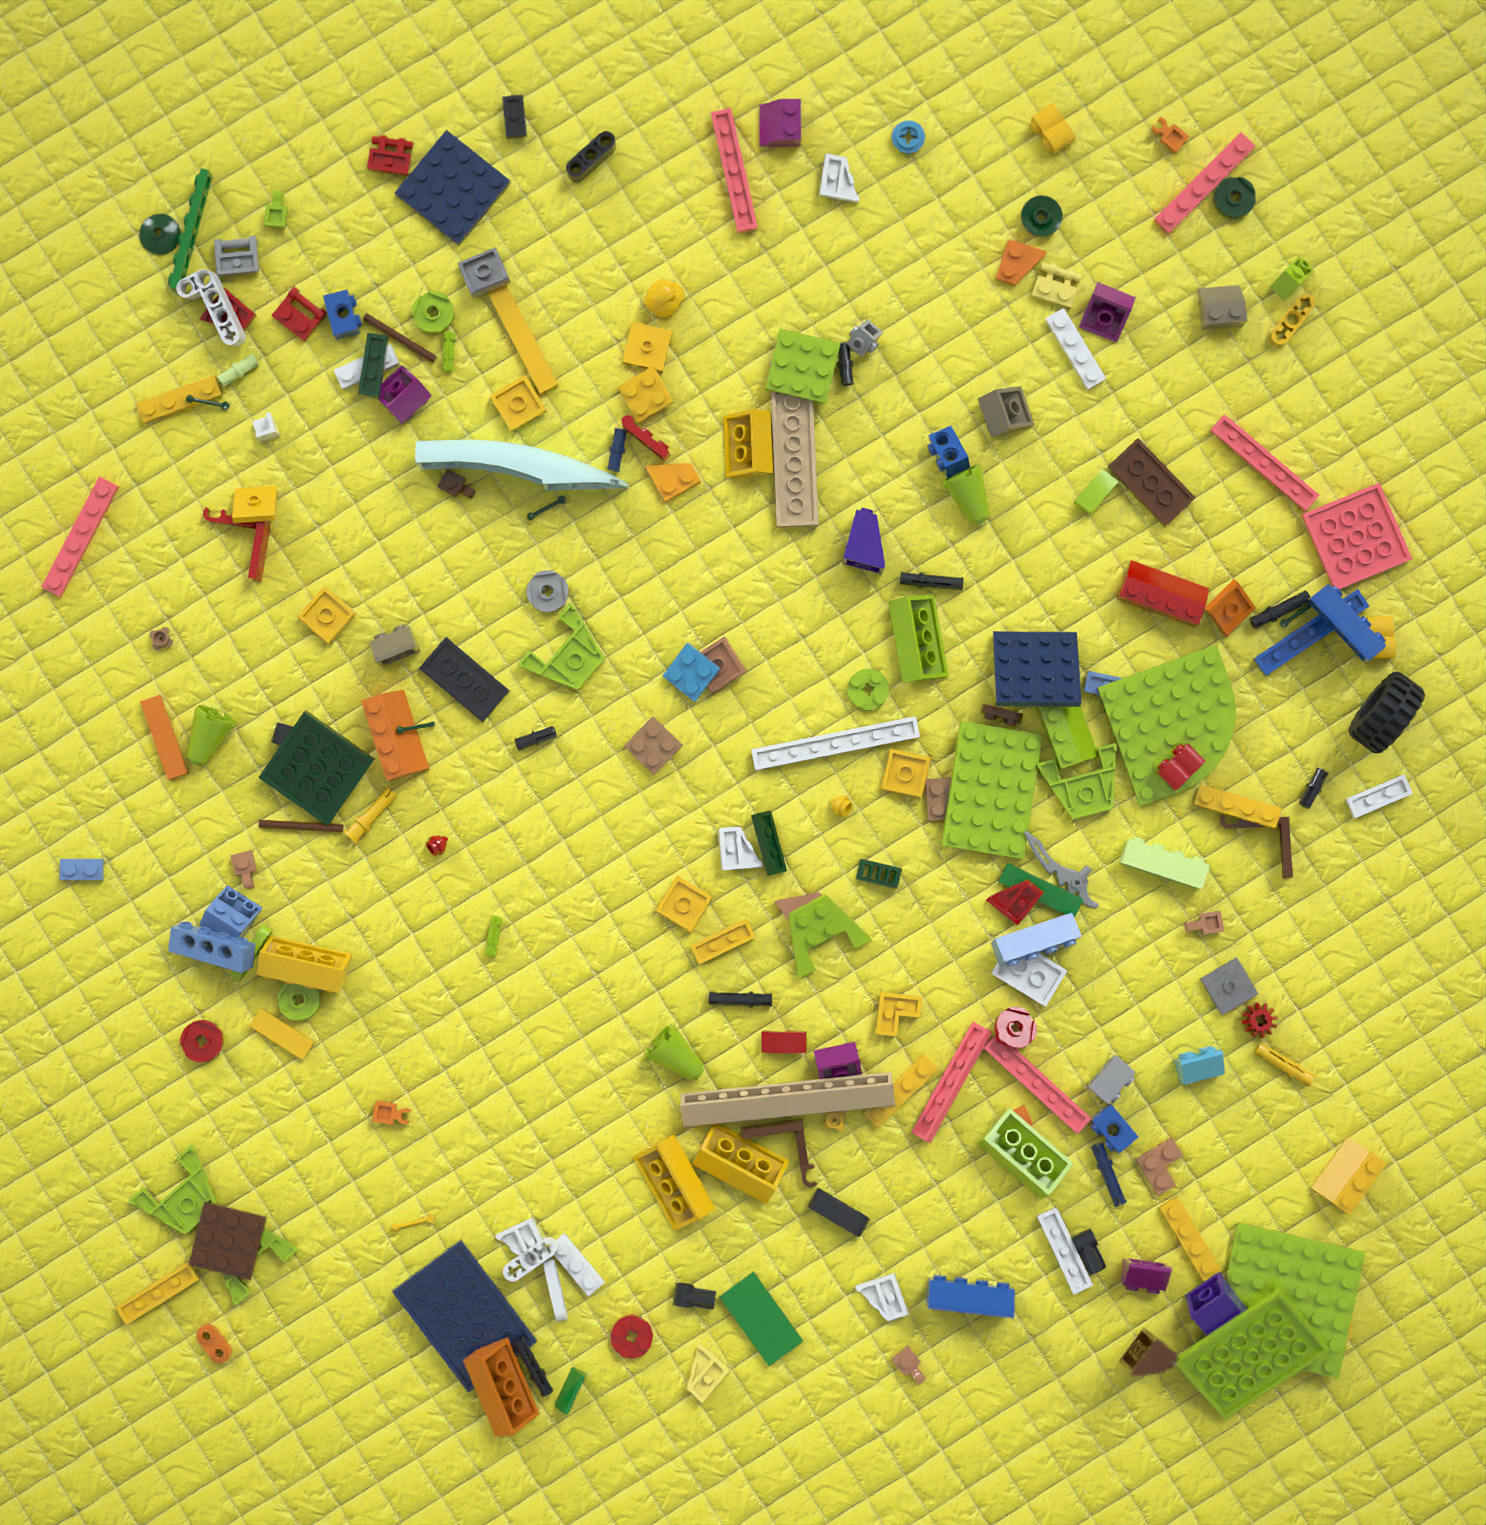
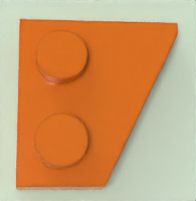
[995,239,1047,286]

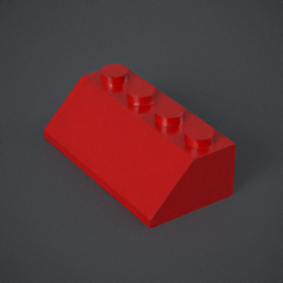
[1117,560,1210,627]

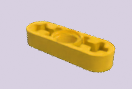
[1270,293,1315,347]

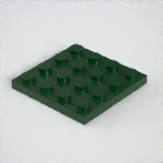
[258,710,375,826]

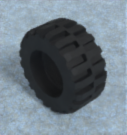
[1349,672,1425,754]

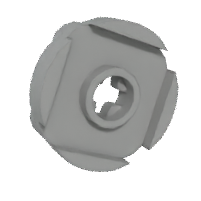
[527,570,569,613]

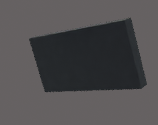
[419,637,510,722]

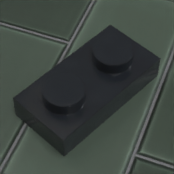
[502,94,527,139]

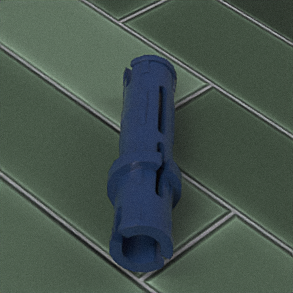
[1090,1142,1127,1207]

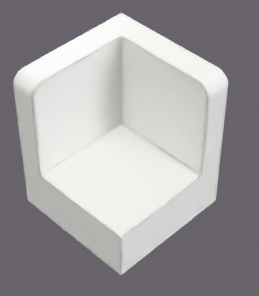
[253,412,280,442]

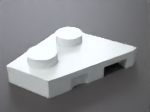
[819,154,859,203]
[718,827,763,870]
[495,1217,548,1265]
[855,1273,909,1321]

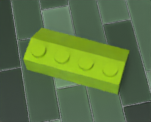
[888,595,949,683]
[1036,707,1098,770]
[977,1108,1074,1200]

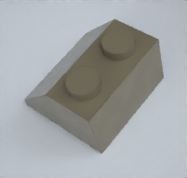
[1198,285,1247,330]
[978,386,1034,438]
[370,625,420,667]

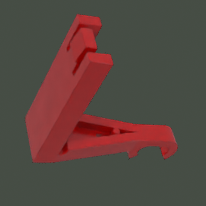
[203,507,271,582]

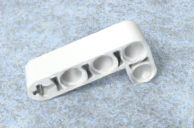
[176,269,246,347]

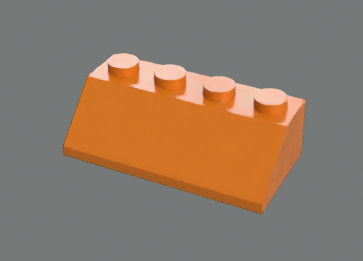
[361,689,430,782]
[463,1338,540,1437]

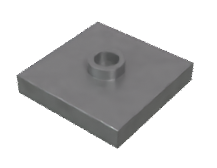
[458,247,511,299]
[1200,957,1258,1015]

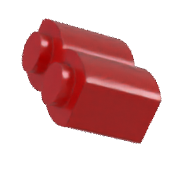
[1156,743,1205,791]

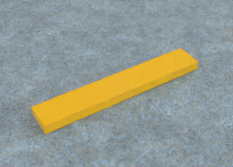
[487,285,559,395]

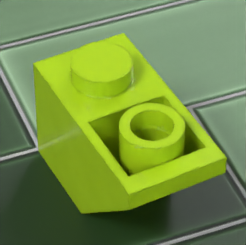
[1270,257,1314,301]

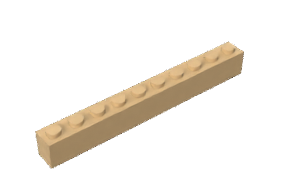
[680,1072,895,1127]

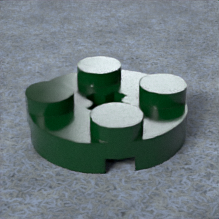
[1213,177,1256,220]

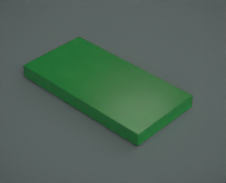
[719,1271,803,1366]

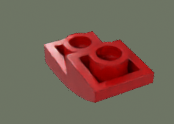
[761,1030,807,1053]

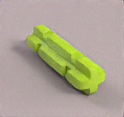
[442,331,455,372]
[485,915,502,957]

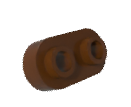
[980,704,1023,726]

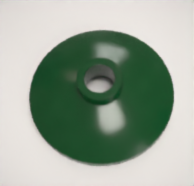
[1021,195,1063,237]
[139,214,181,255]

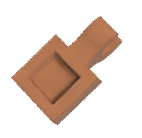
[230,850,257,889]
[1184,911,1224,935]
[891,1345,926,1384]

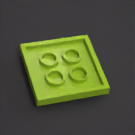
[765,329,841,404]

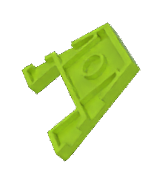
[517,603,605,690]
[1037,743,1117,820]
[788,894,872,979]
[129,1145,218,1235]
[222,1228,299,1305]

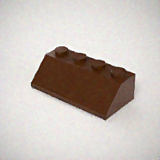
[1119,1327,1177,1377]

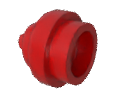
[426,835,448,856]

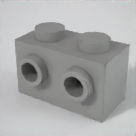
[1086,1054,1135,1104]

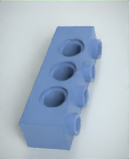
[168,921,255,973]

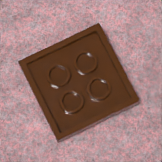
[189,1202,268,1280]

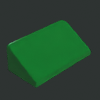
[555,1367,587,1415]

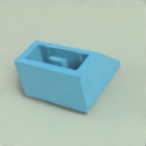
[1174,1046,1225,1085]

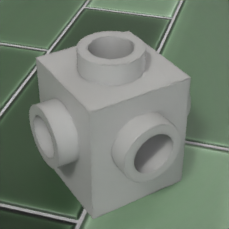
[846,319,883,357]

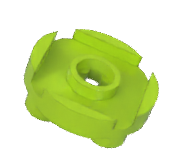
[412,291,454,334]
[847,669,889,711]
[278,983,321,1020]

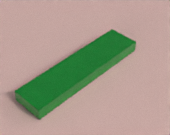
[998,862,1084,918]

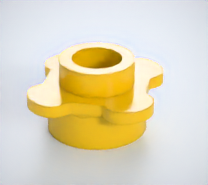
[823,1111,846,1131]

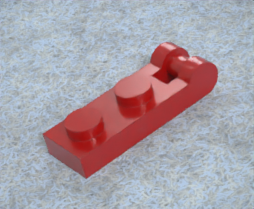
[621,415,670,461]

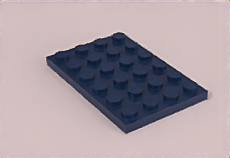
[392,1239,537,1393]

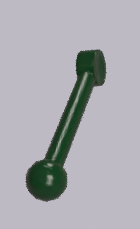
[186,395,229,410]
[527,495,566,520]
[1280,604,1312,627]
[396,721,436,734]

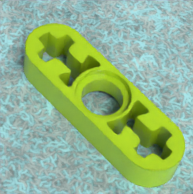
[230,924,273,982]

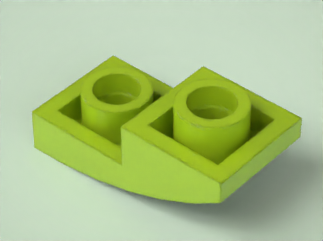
[1074,469,1119,515]

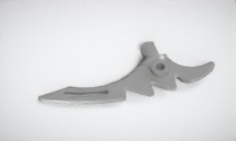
[1024,831,1099,908]

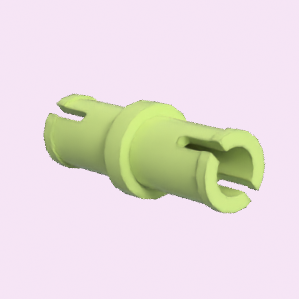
[217,353,259,387]

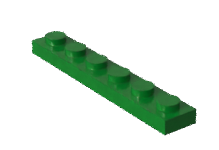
[168,168,213,293]

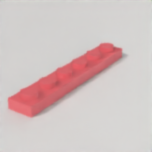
[711,108,758,233]
[1154,132,1256,235]
[1210,414,1319,512]
[41,476,119,597]
[911,1022,992,1143]
[984,1034,1092,1134]

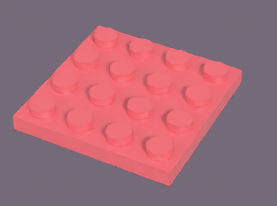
[1301,483,1412,590]

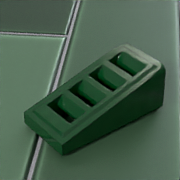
[856,859,902,889]

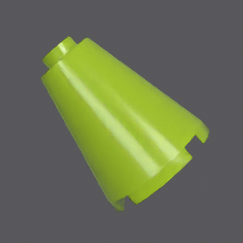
[942,464,990,525]
[187,705,236,766]
[645,1024,704,1080]

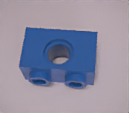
[323,289,362,340]
[1090,1103,1139,1154]

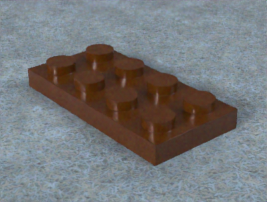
[1107,438,1196,527]

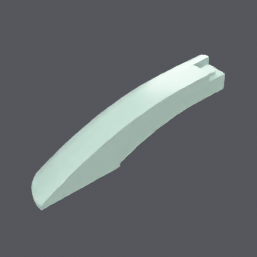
[415,440,629,491]

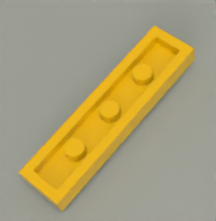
[136,375,223,424]
[1194,784,1282,829]
[863,1054,938,1128]
[1159,1196,1222,1281]
[115,1261,200,1325]

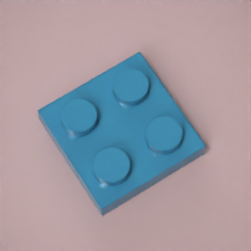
[663,643,721,702]

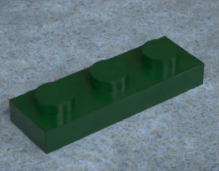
[358,333,389,399]
[751,810,787,876]

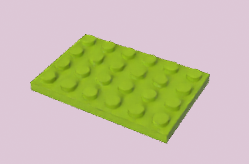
[941,721,1043,859]
[1176,1288,1330,1420]

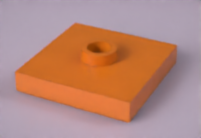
[1204,579,1256,637]

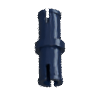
[607,428,628,472]

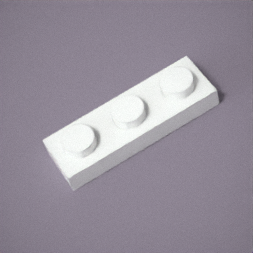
[334,344,400,390]
[1345,774,1413,818]
[548,1233,605,1296]

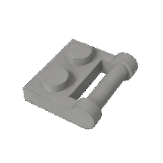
[214,235,260,277]

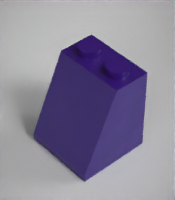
[842,508,885,574]
[1185,1271,1247,1336]

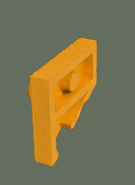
[645,463,701,503]

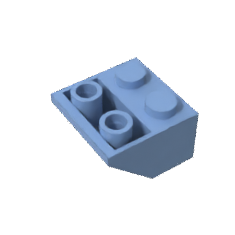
[199,885,262,938]

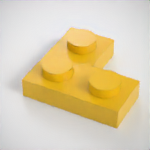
[876,992,922,1036]

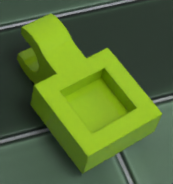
[264,190,288,228]

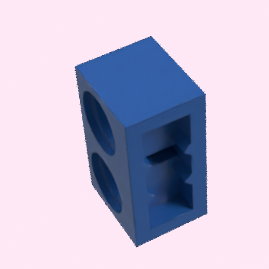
[927,425,970,478]

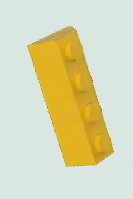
[256,936,352,993]
[692,1123,789,1204]
[633,1134,715,1231]

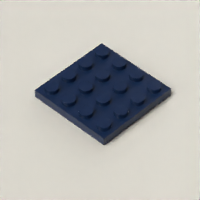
[394,130,511,246]
[993,631,1082,707]

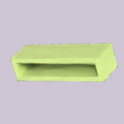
[1119,836,1210,890]

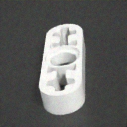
[503,1237,558,1282]
[543,1259,568,1322]

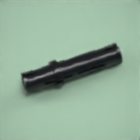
[900,572,964,591]
[1249,590,1311,630]
[709,991,772,1008]
[512,1335,554,1397]

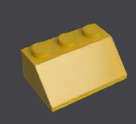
[723,409,773,478]
[1310,1137,1387,1215]

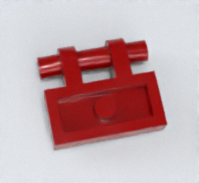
[367,135,414,176]

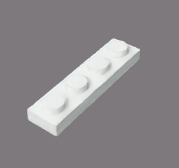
[1045,308,1106,391]
[1037,1207,1093,1294]

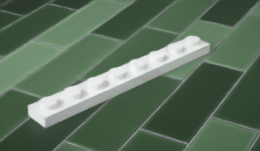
[751,716,920,771]

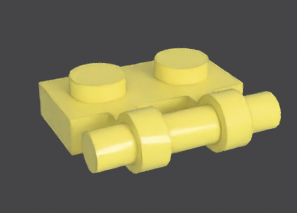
[1031,262,1082,309]

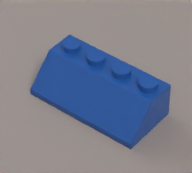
[1309,584,1386,664]
[926,1275,1015,1318]

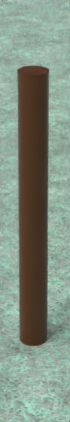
[363,313,437,363]
[259,820,344,833]

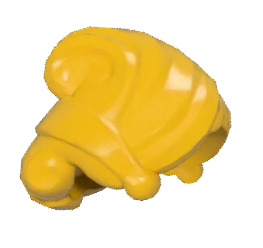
[644,279,684,318]

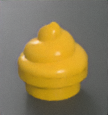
[830,796,853,817]

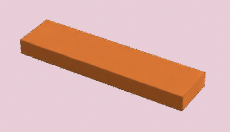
[140,695,189,781]

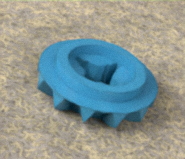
[892,121,925,154]

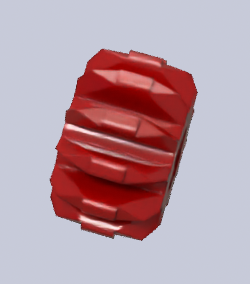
[1241,1002,1278,1038]

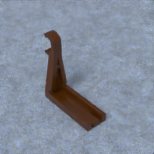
[1220,815,1293,878]
[742,1118,817,1187]

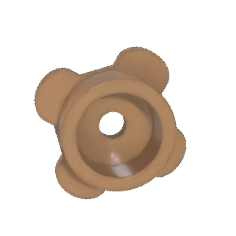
[149,627,173,650]

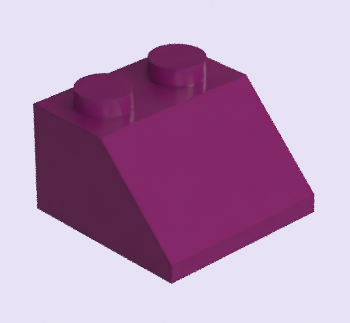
[759,99,801,147]
[1079,282,1136,343]
[377,365,432,424]
[814,1042,862,1079]
[1121,1258,1172,1294]

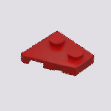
[986,879,1044,925]

